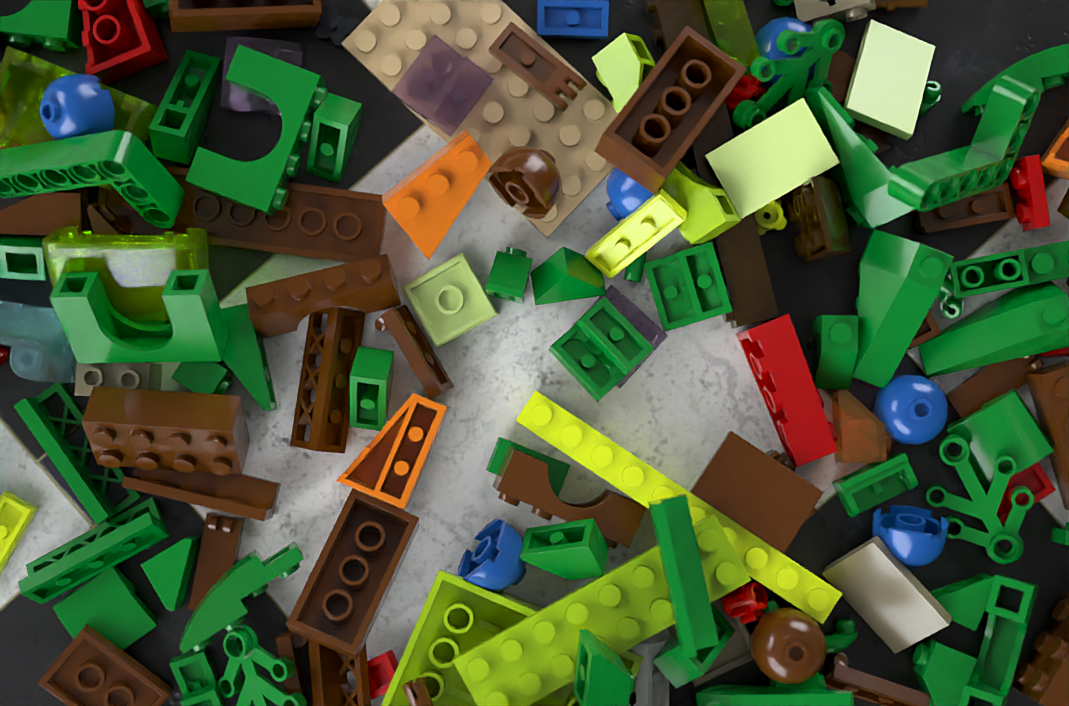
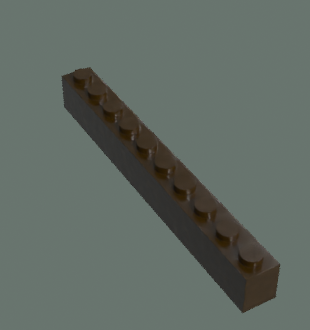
[643,0,780,329]

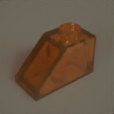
[832,390,891,463]

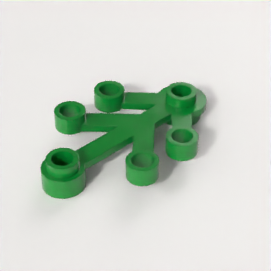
[733,19,845,131]
[926,435,1034,564]
[218,624,307,706]

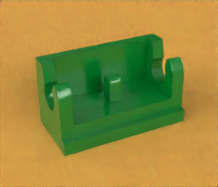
[832,452,919,518]

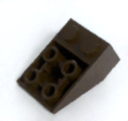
[786,176,854,264]

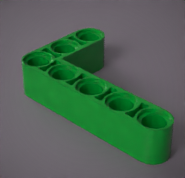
[887,75,1041,212]
[0,130,185,228]

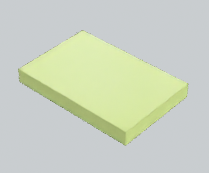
[843,19,935,140]
[705,98,840,219]

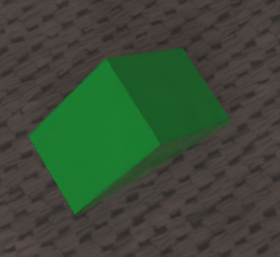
[530,246,606,306]
[141,535,201,611]
[929,572,994,631]

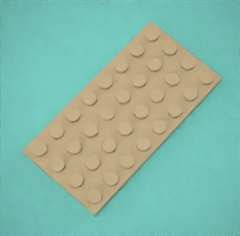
[341,0,618,239]

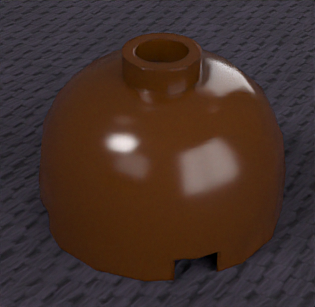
[488,146,562,219]
[750,607,827,684]

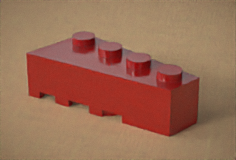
[78,0,169,85]
[736,314,838,467]

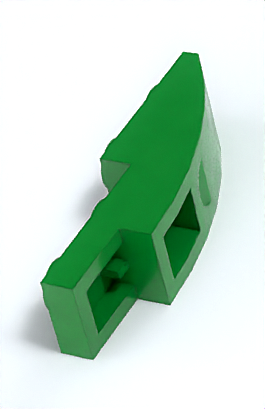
[961,43,1069,117]
[0,234,88,280]
[949,240,1069,299]
[179,541,304,654]

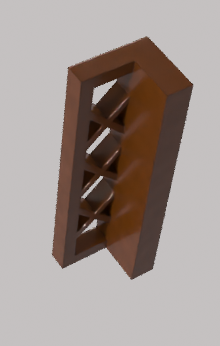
[290,307,366,454]
[121,468,281,521]
[308,639,371,706]

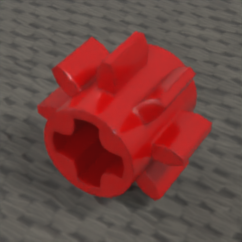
[725,73,768,115]
[722,581,768,624]

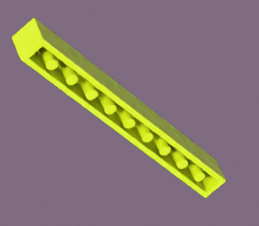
[516,390,843,624]

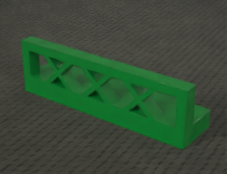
[14,381,143,525]
[648,494,719,658]
[18,497,170,605]

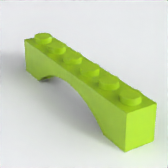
[592,33,741,244]

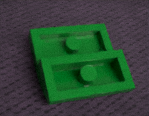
[644,241,733,332]
[549,296,655,402]
[947,389,1055,489]
[53,566,158,650]

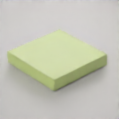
[401,252,498,349]

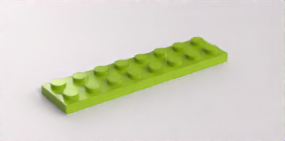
[453,513,751,706]

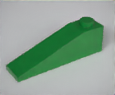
[804,86,914,229]
[852,229,954,388]
[917,281,1069,378]
[696,684,854,706]

